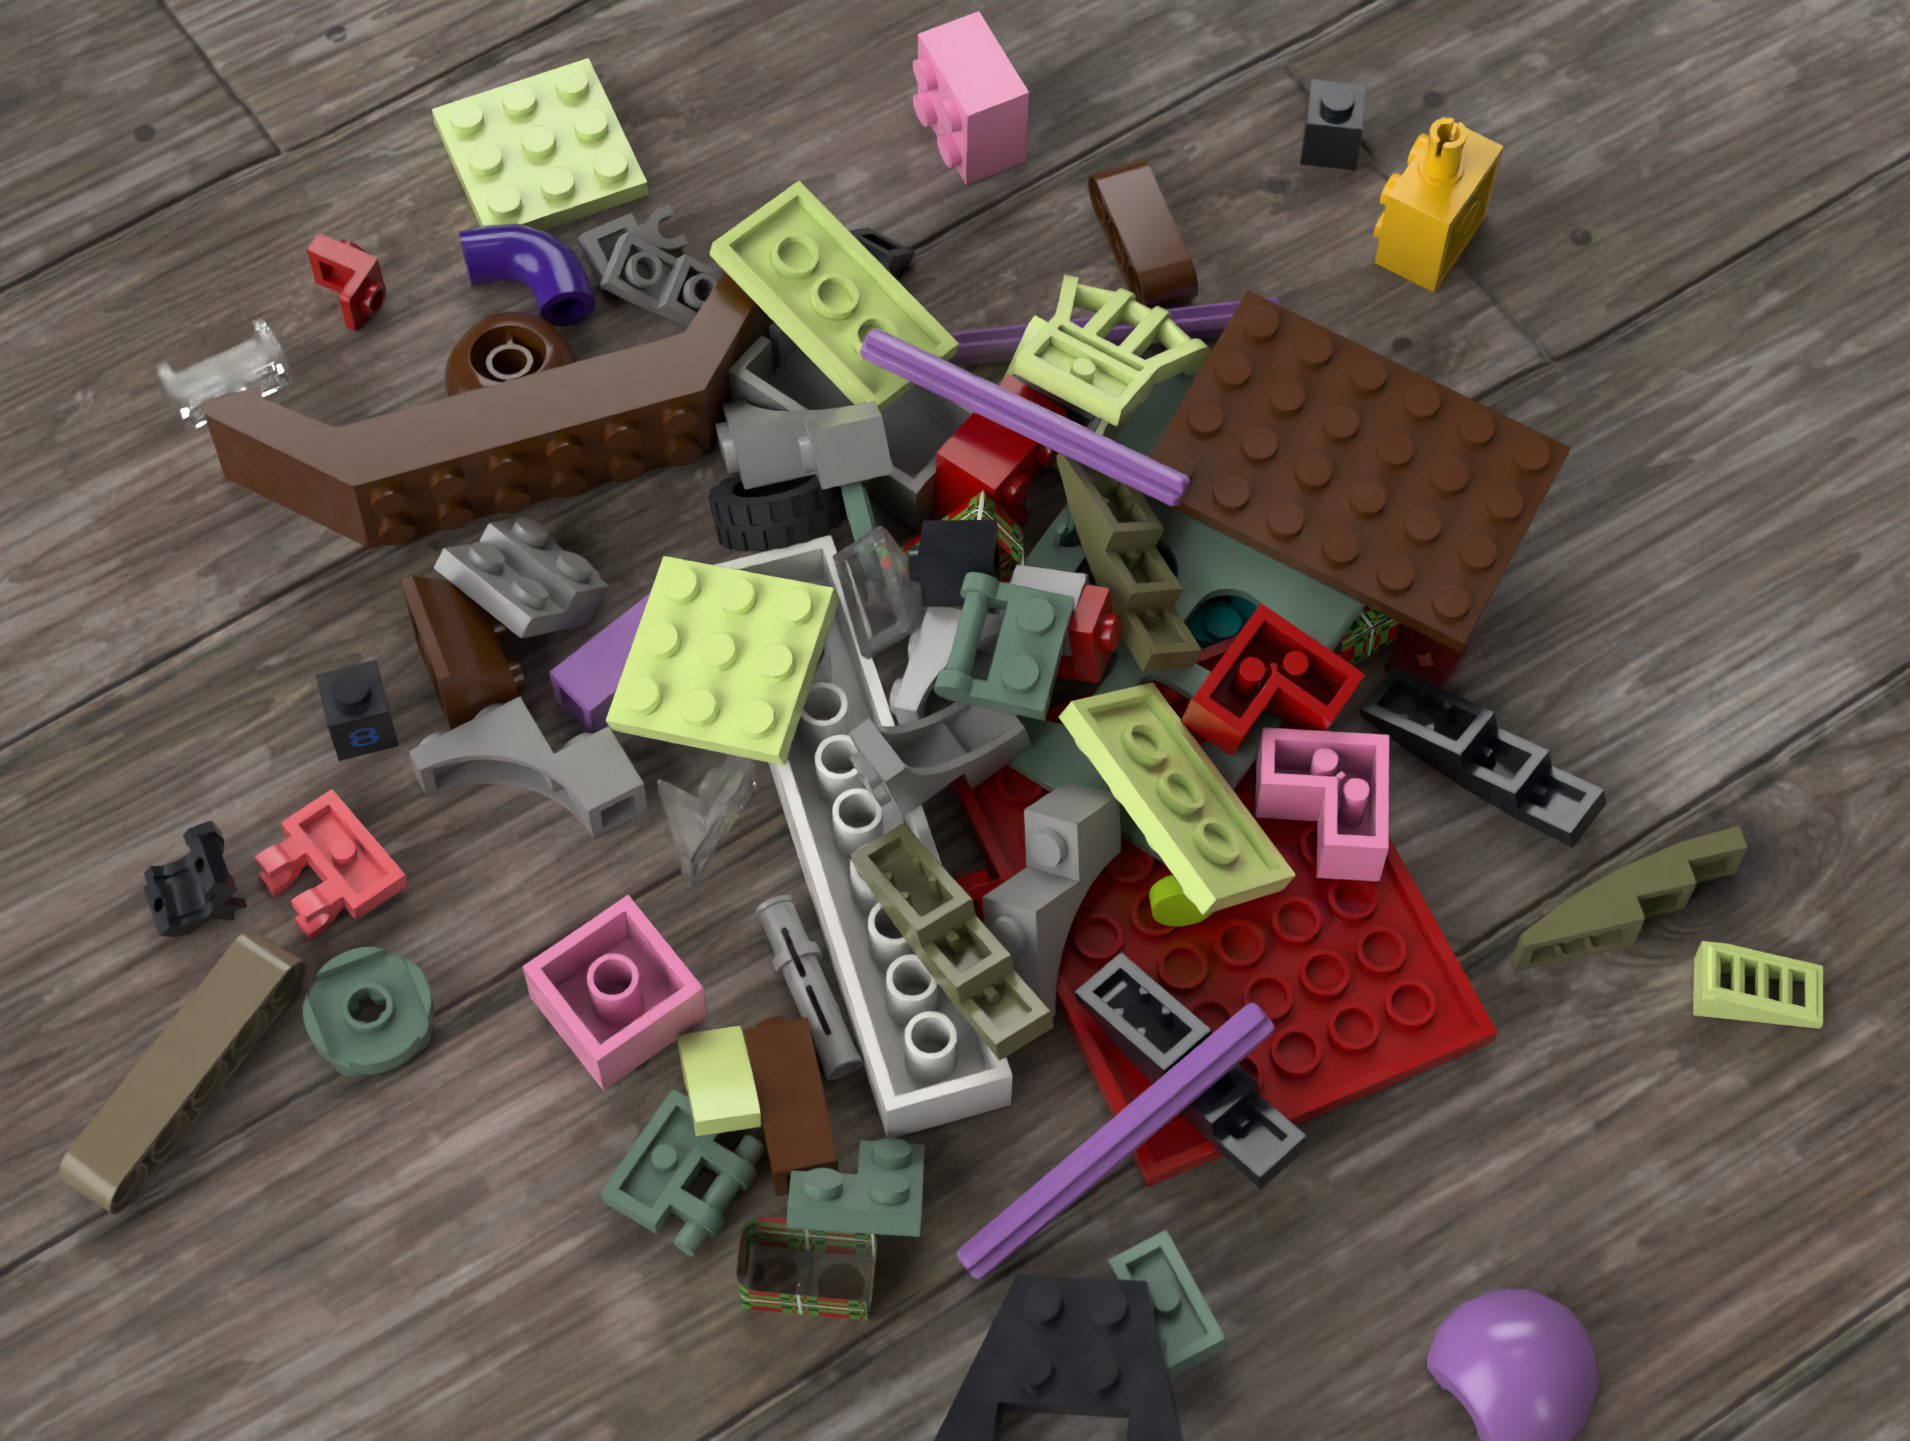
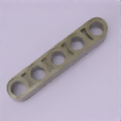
[58,929,307,1215]

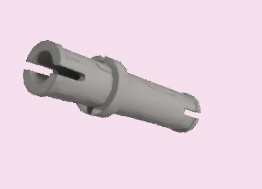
[755,895,864,1080]

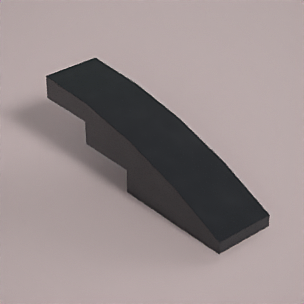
[1359,666,1607,848]
[1075,952,1307,1189]

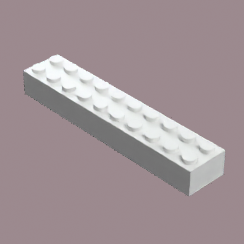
[715,535,1013,1138]

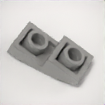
[599,232,721,326]

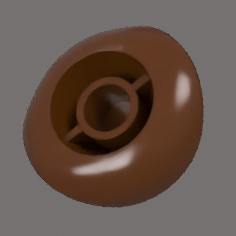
[444,312,577,397]

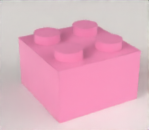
[913,11,1029,185]
[523,895,708,1091]

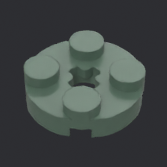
[303,947,434,1077]

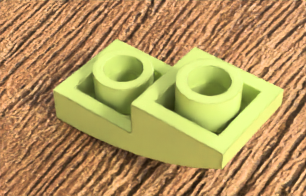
[677,1026,761,1136]

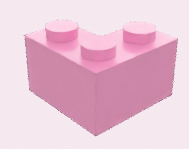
[1255,727,1389,881]

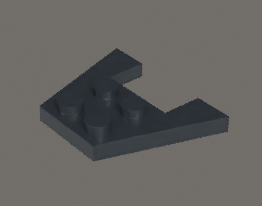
[934,1274,1184,1441]

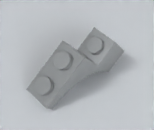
[715,399,894,490]
[890,564,1090,725]
[409,697,648,839]
[848,702,1032,817]
[983,782,1121,1018]

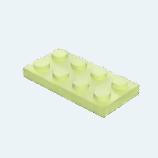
[710,181,959,412]
[1059,682,1296,915]

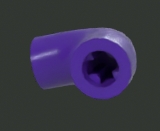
[459,224,596,327]

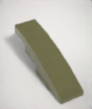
[1056,453,1202,672]
[850,823,1054,1060]
[1511,825,1748,972]

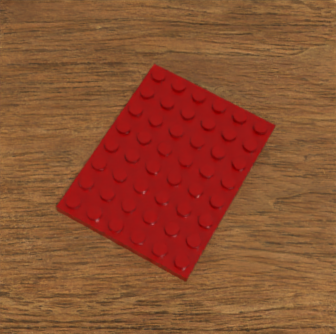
[949,635,1498,1188]

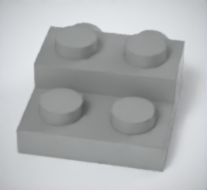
[434,517,609,638]

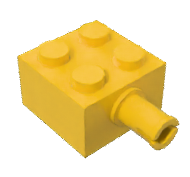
[1373,117,1504,293]

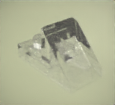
[657,754,756,886]

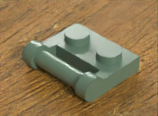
[934,572,1075,721]

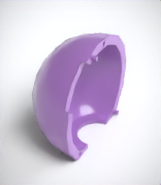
[1427,1289,1600,1441]

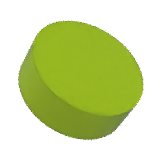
[1149,875,1213,926]

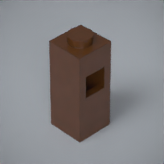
[744,1016,839,1196]

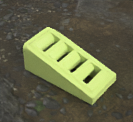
[1693,941,1823,1029]

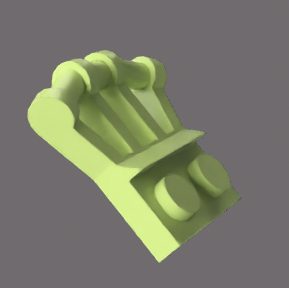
[1013,274,1211,427]

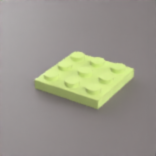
[432,58,649,231]
[606,556,840,765]

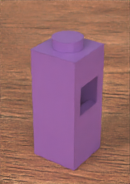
[550,592,651,734]

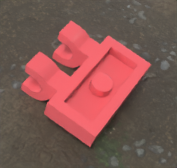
[254,789,407,941]

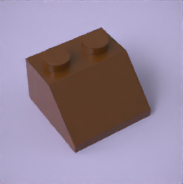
[400,575,527,730]

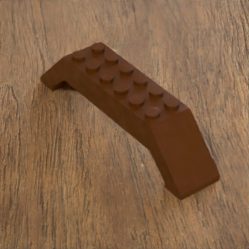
[201,267,774,549]

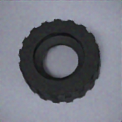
[708,473,847,552]

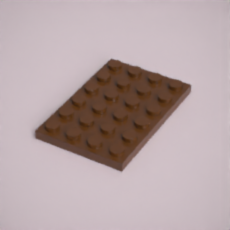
[1141,290,1571,653]

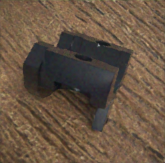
[143,821,247,937]

